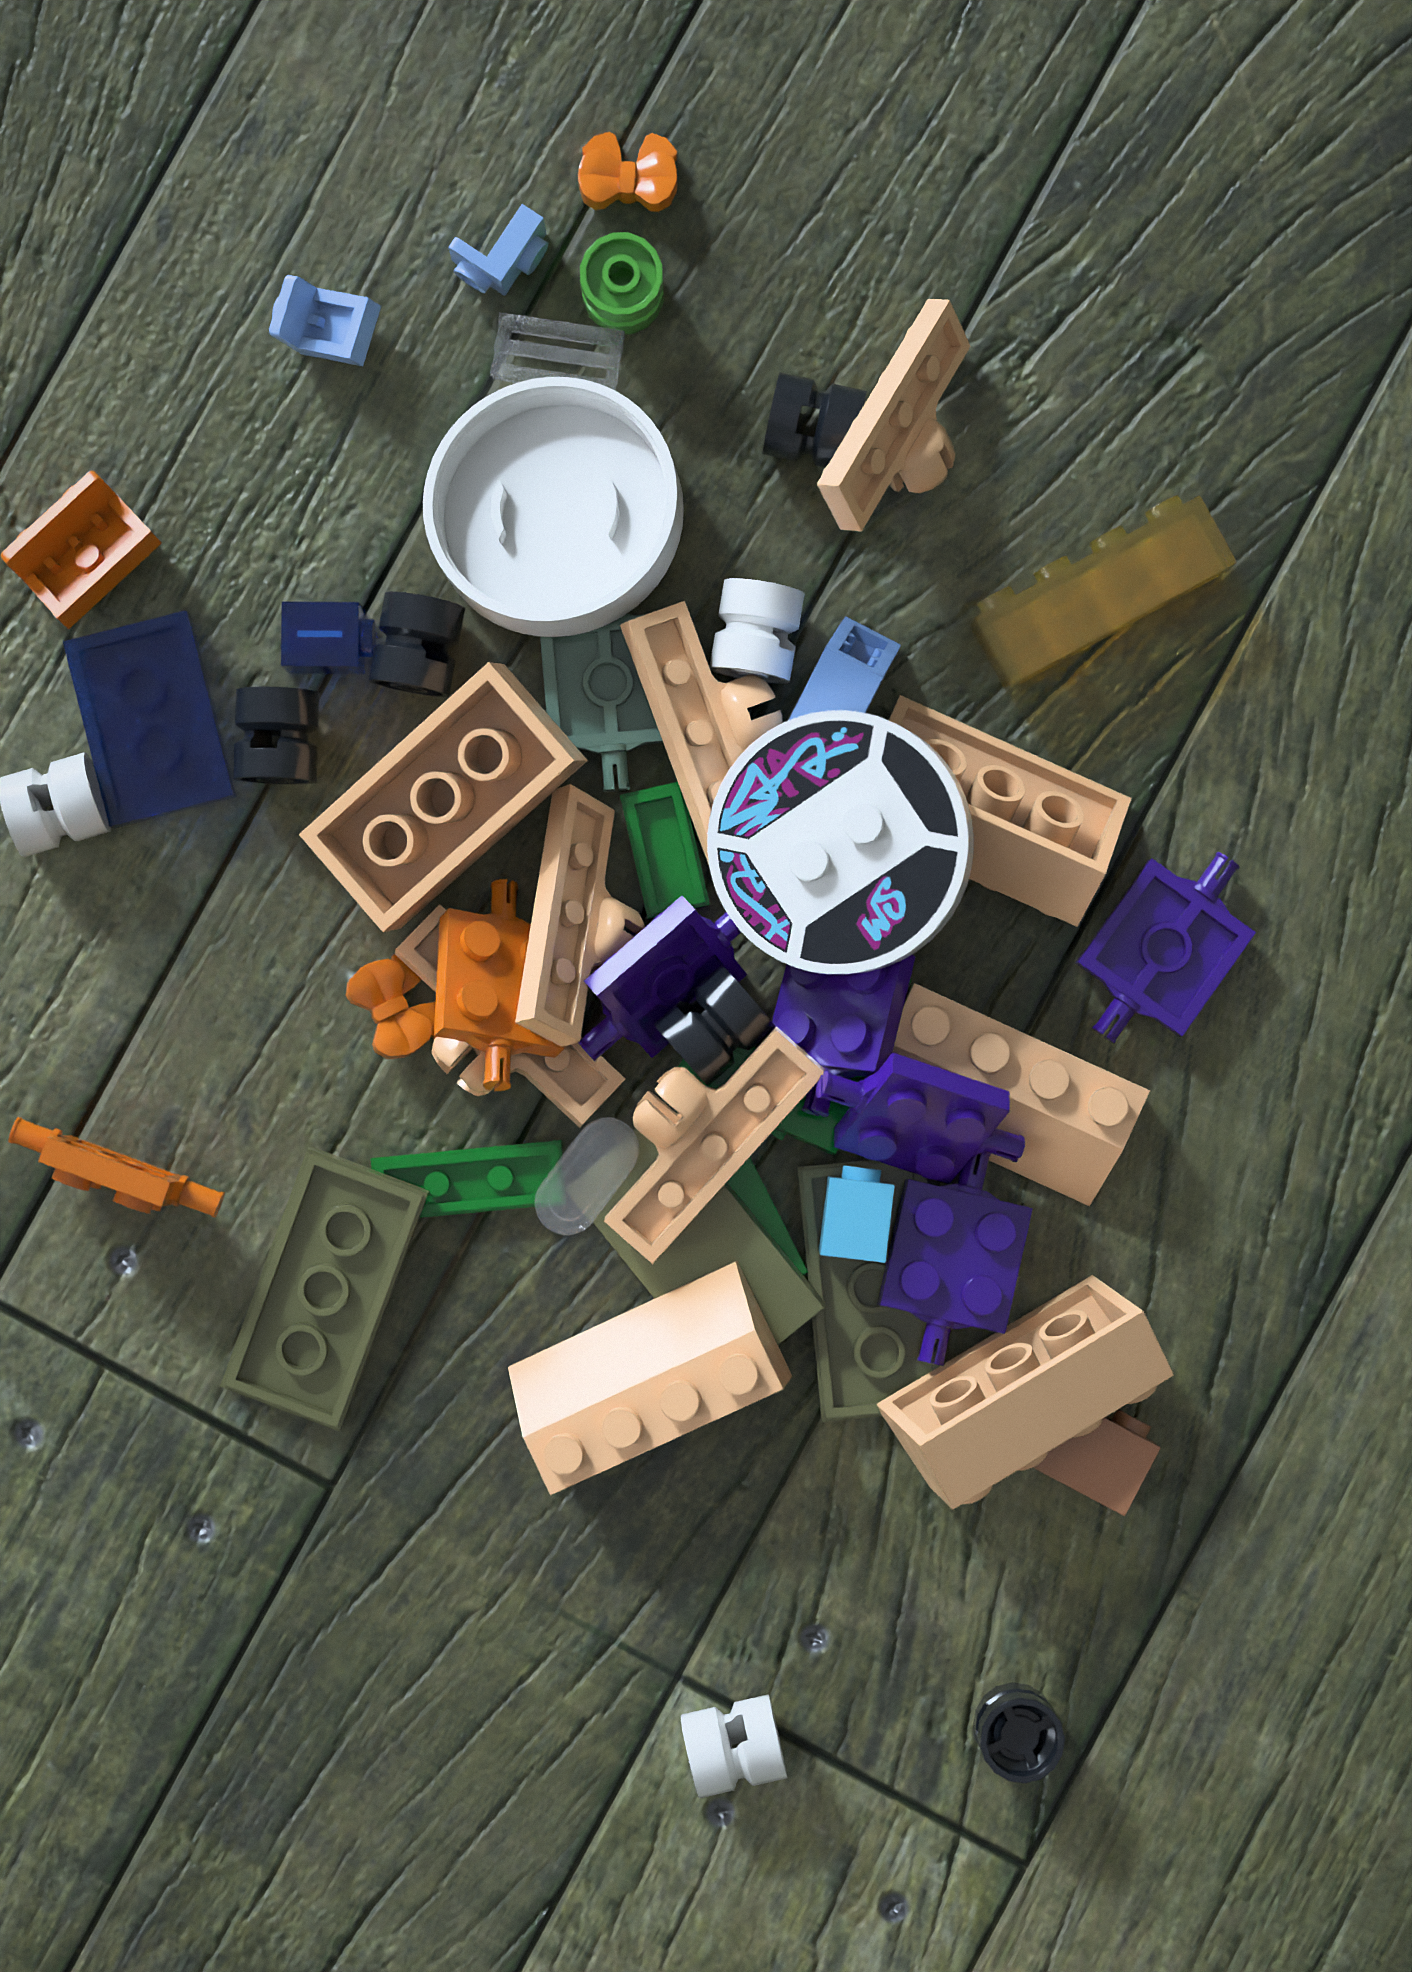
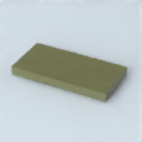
[565,1129,827,1345]
[220,1146,430,1431]
[797,1160,945,1422]

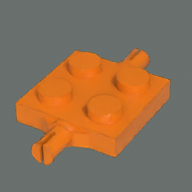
[434,879,565,1091]
[8,1117,225,1218]

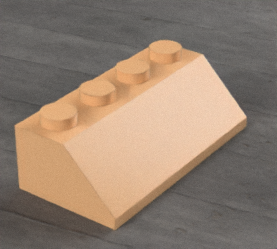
[889,695,1131,927]
[893,983,1150,1206]
[508,1261,793,1495]
[877,1275,1174,1509]

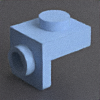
[448,204,549,296]
[269,275,381,366]

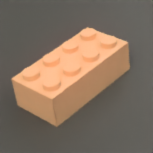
[299,662,588,932]

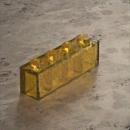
[970,495,1237,692]

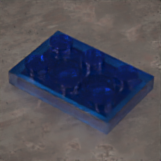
[63,610,236,828]

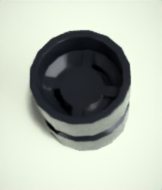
[762,372,867,468]
[369,591,465,697]
[233,686,319,785]
[653,965,776,1086]
[973,1682,1065,1783]

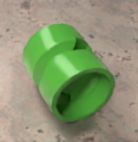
[580,232,664,334]

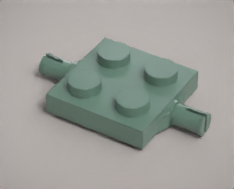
[540,614,663,792]

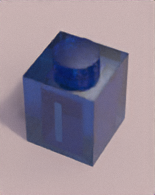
[281,602,376,674]

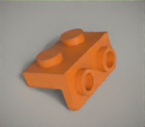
[0,471,162,629]

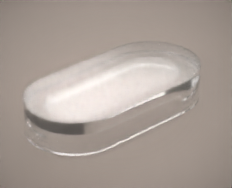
[535,1118,639,1235]

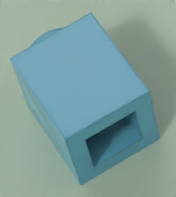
[819,1165,895,1263]

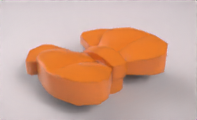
[578,132,678,212]
[346,954,436,1060]

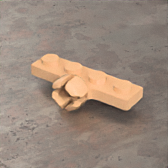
[817,299,971,532]
[620,601,783,865]
[515,784,645,1047]
[395,904,625,1128]
[604,1026,825,1264]

